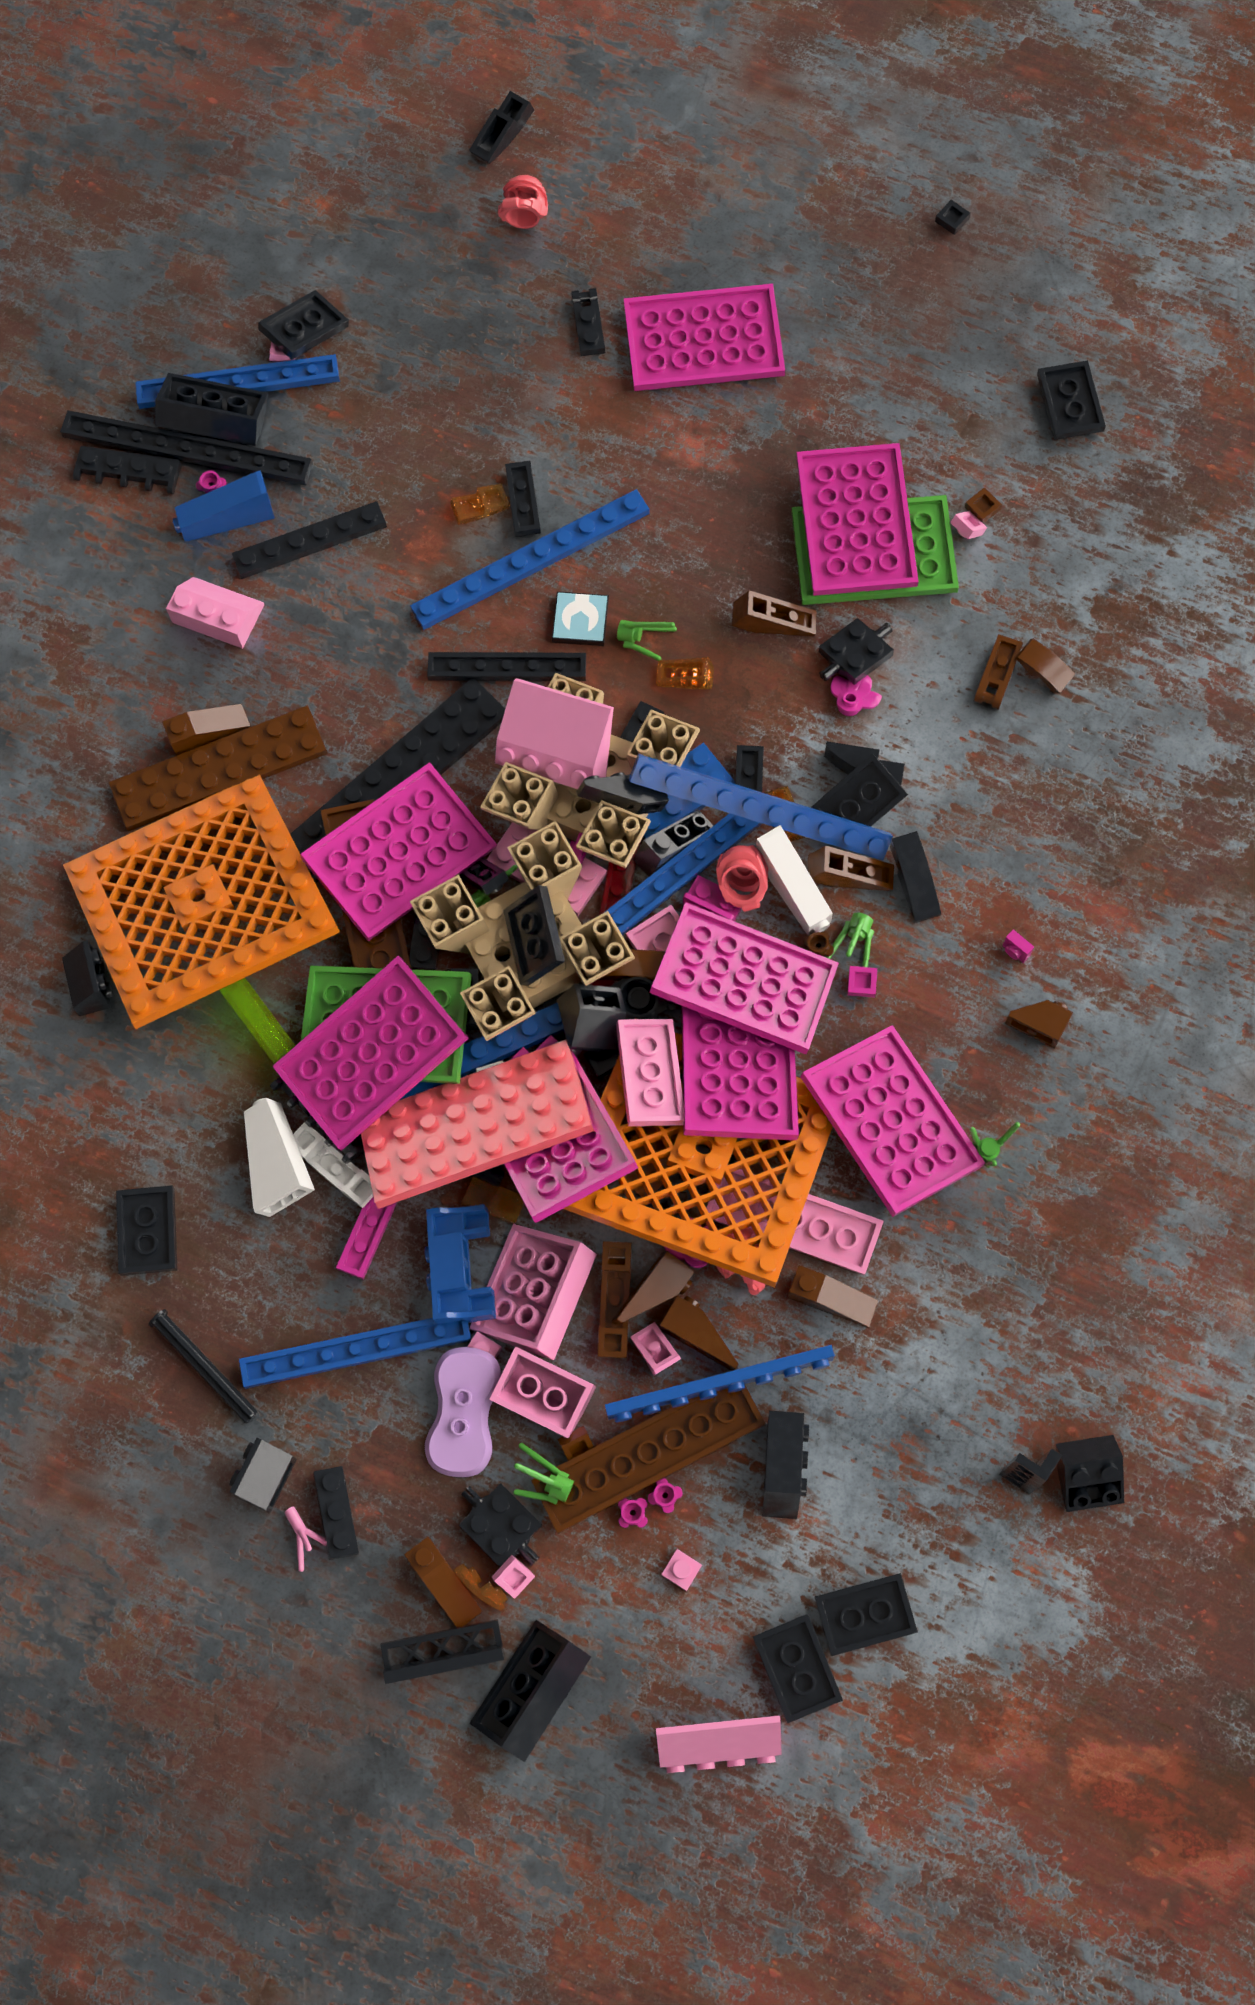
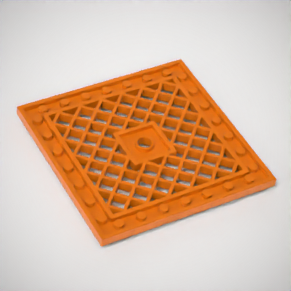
[63,775,340,1029]
[563,1018,833,1288]

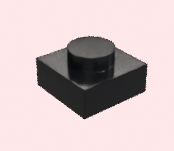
[935,200,971,235]

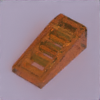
[656,657,714,689]

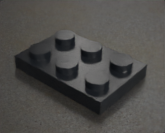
[258,290,349,360]
[1037,360,1106,440]
[811,753,909,827]
[503,885,565,986]
[116,1185,178,1276]
[814,1573,918,1657]
[752,1614,843,1724]

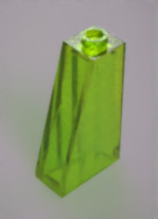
[218,978,296,1065]

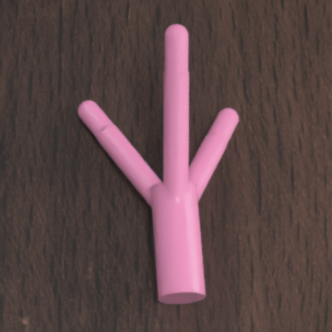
[284,1507,326,1572]

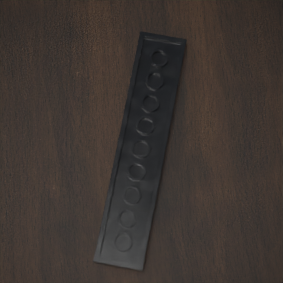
[290,678,505,884]

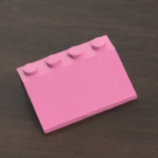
[495,678,614,789]
[470,1224,597,1360]
[656,1716,782,1773]

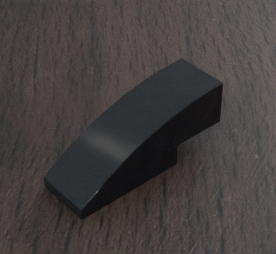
[469,91,534,164]
[824,741,905,785]
[890,831,941,923]

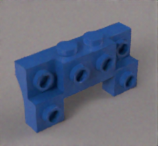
[425,1204,496,1324]

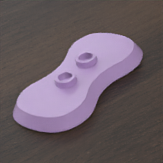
[425,1347,501,1477]

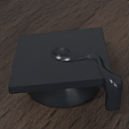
[609,977,676,1020]

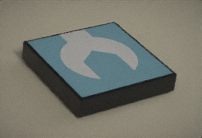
[552,591,609,646]

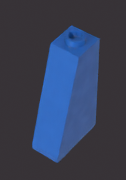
[173,470,275,542]

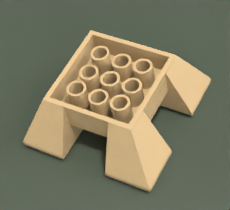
[480,673,700,868]
[410,821,635,1041]

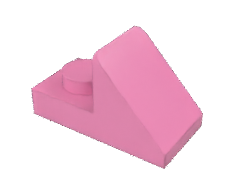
[630,1322,681,1376]

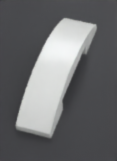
[293,1122,373,1208]

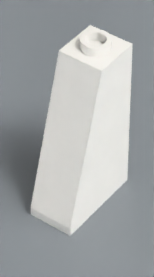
[756,825,833,936]
[244,1098,315,1217]

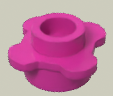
[196,470,227,493]
[648,1478,683,1513]
[618,1498,648,1528]

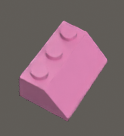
[166,577,264,649]
[489,1346,596,1438]

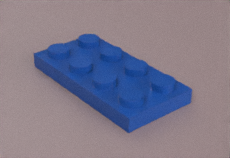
[643,742,735,839]

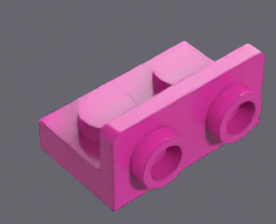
[683,875,742,921]

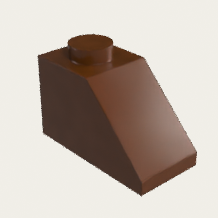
[1005,1000,1073,1048]

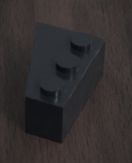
[762,1410,809,1519]

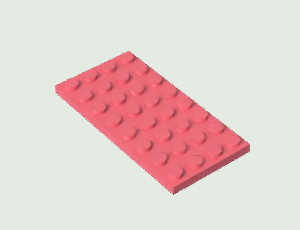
[361,1040,594,1209]

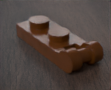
[974,634,1023,710]

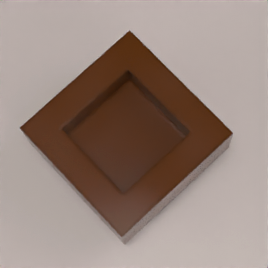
[965,487,1002,523]
[558,1426,594,1461]

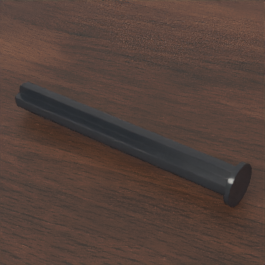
[148,1309,258,1424]

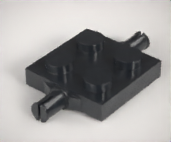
[819,618,894,685]
[459,1483,542,1568]

